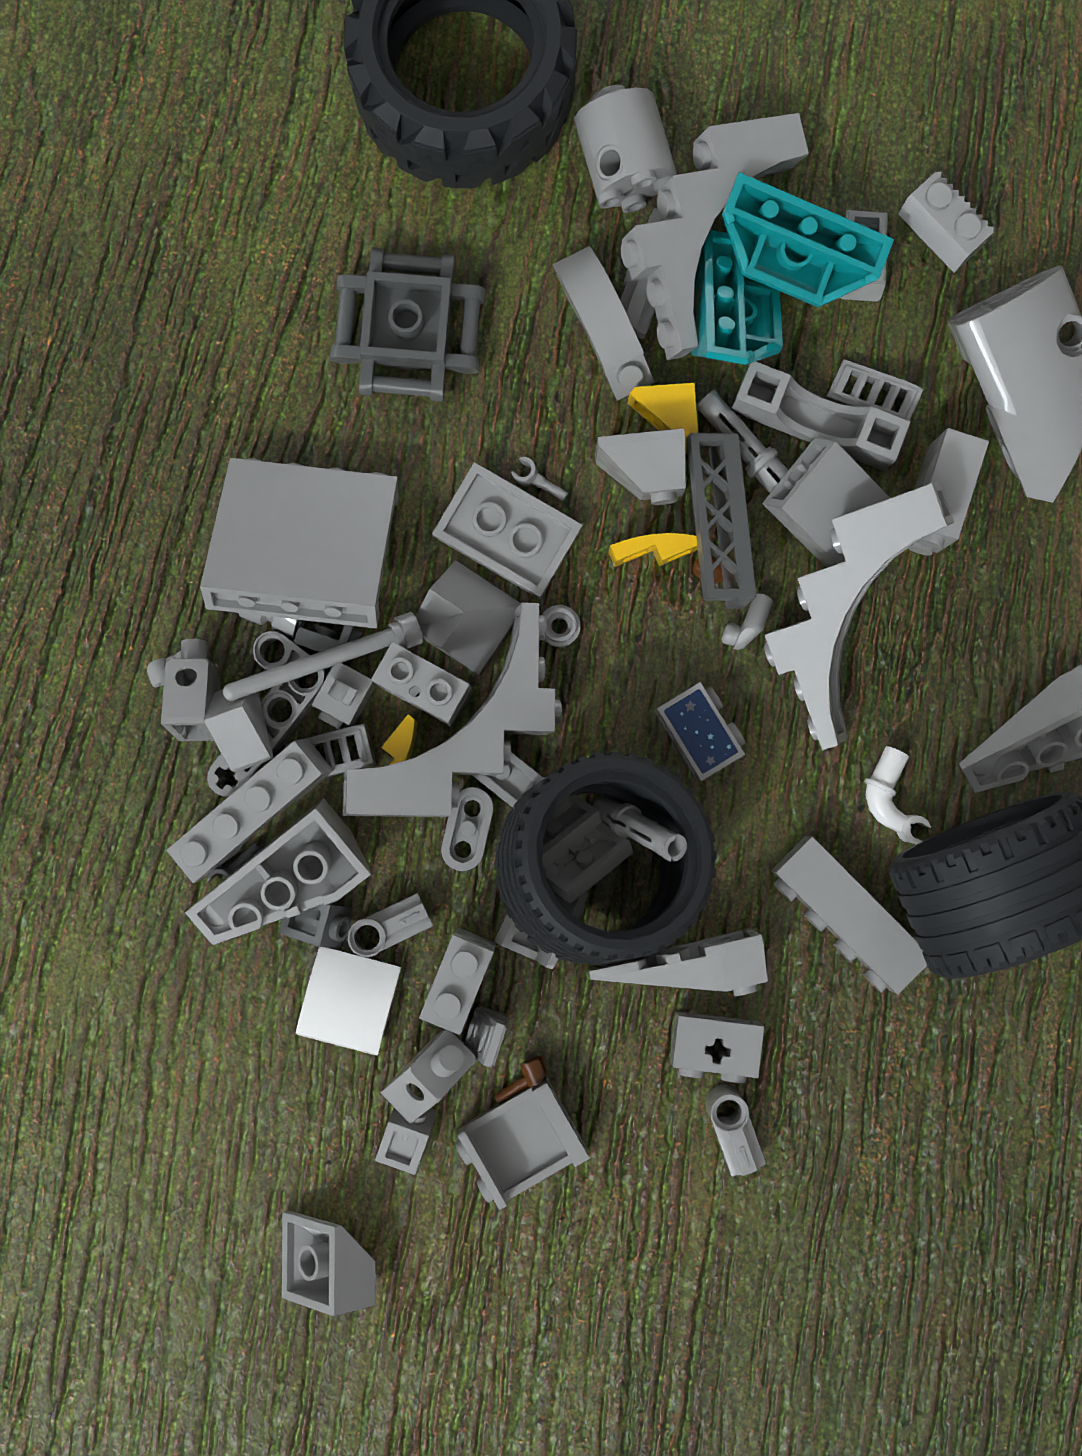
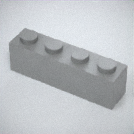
[771,836,927,995]

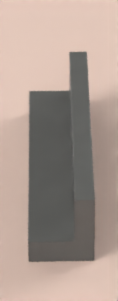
[686,433,756,609]

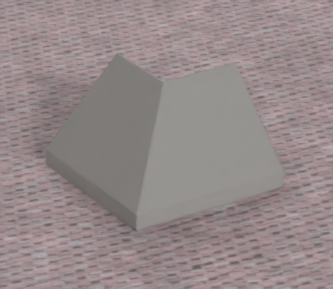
[415,560,521,675]

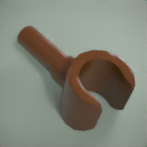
[494,1056,547,1104]

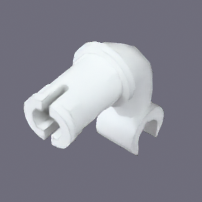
[864,746,931,844]

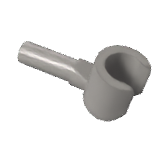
[511,457,568,501]
[147,651,181,688]

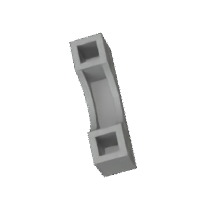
[731,361,911,471]
[166,738,334,883]

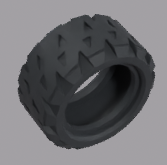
[343,0,577,189]

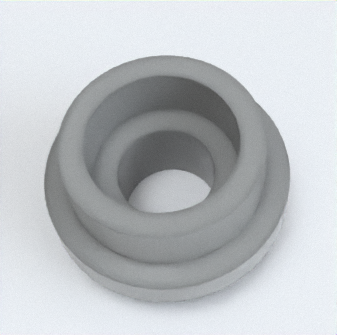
[542,605,580,647]

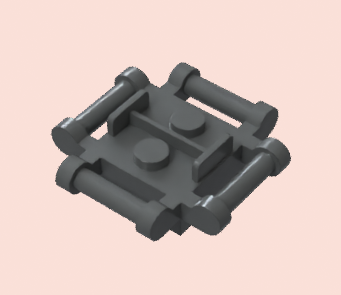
[329,247,486,402]

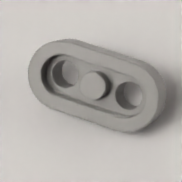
[441,787,494,871]

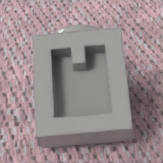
[375,1108,437,1175]

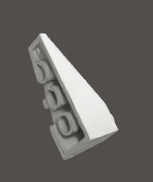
[959,665,1082,793]
[185,798,372,945]
[588,928,768,996]

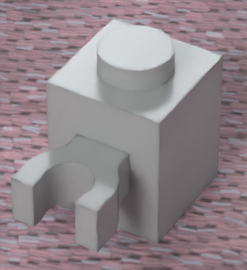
[312,663,376,729]

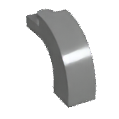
[552,246,655,401]

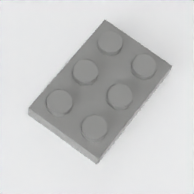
[432,462,583,599]

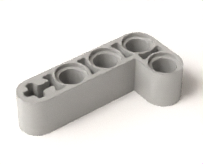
[207,631,328,796]

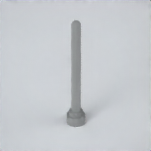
[223,612,423,701]

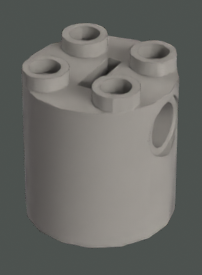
[574,84,677,213]

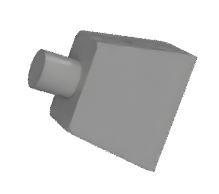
[161,639,220,741]
[380,1029,477,1124]

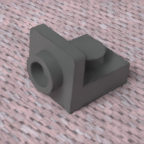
[293,624,363,663]
[279,903,352,948]

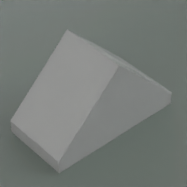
[203,690,273,772]

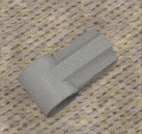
[347,893,433,957]
[705,1084,766,1176]

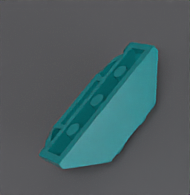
[722,172,894,308]
[691,230,783,365]

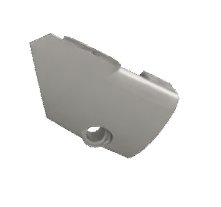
[947,266,1082,503]

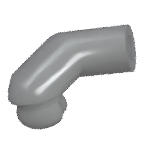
[721,594,773,650]

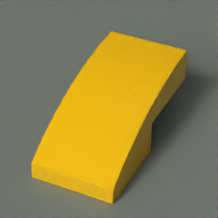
[608,533,698,567]
[381,715,418,765]

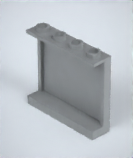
[200,458,399,628]

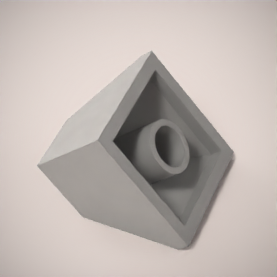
[595,428,686,505]
[282,1210,377,1316]

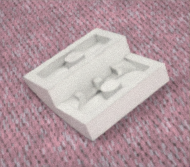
[296,947,401,1056]

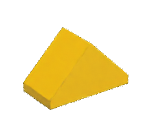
[627,383,698,455]

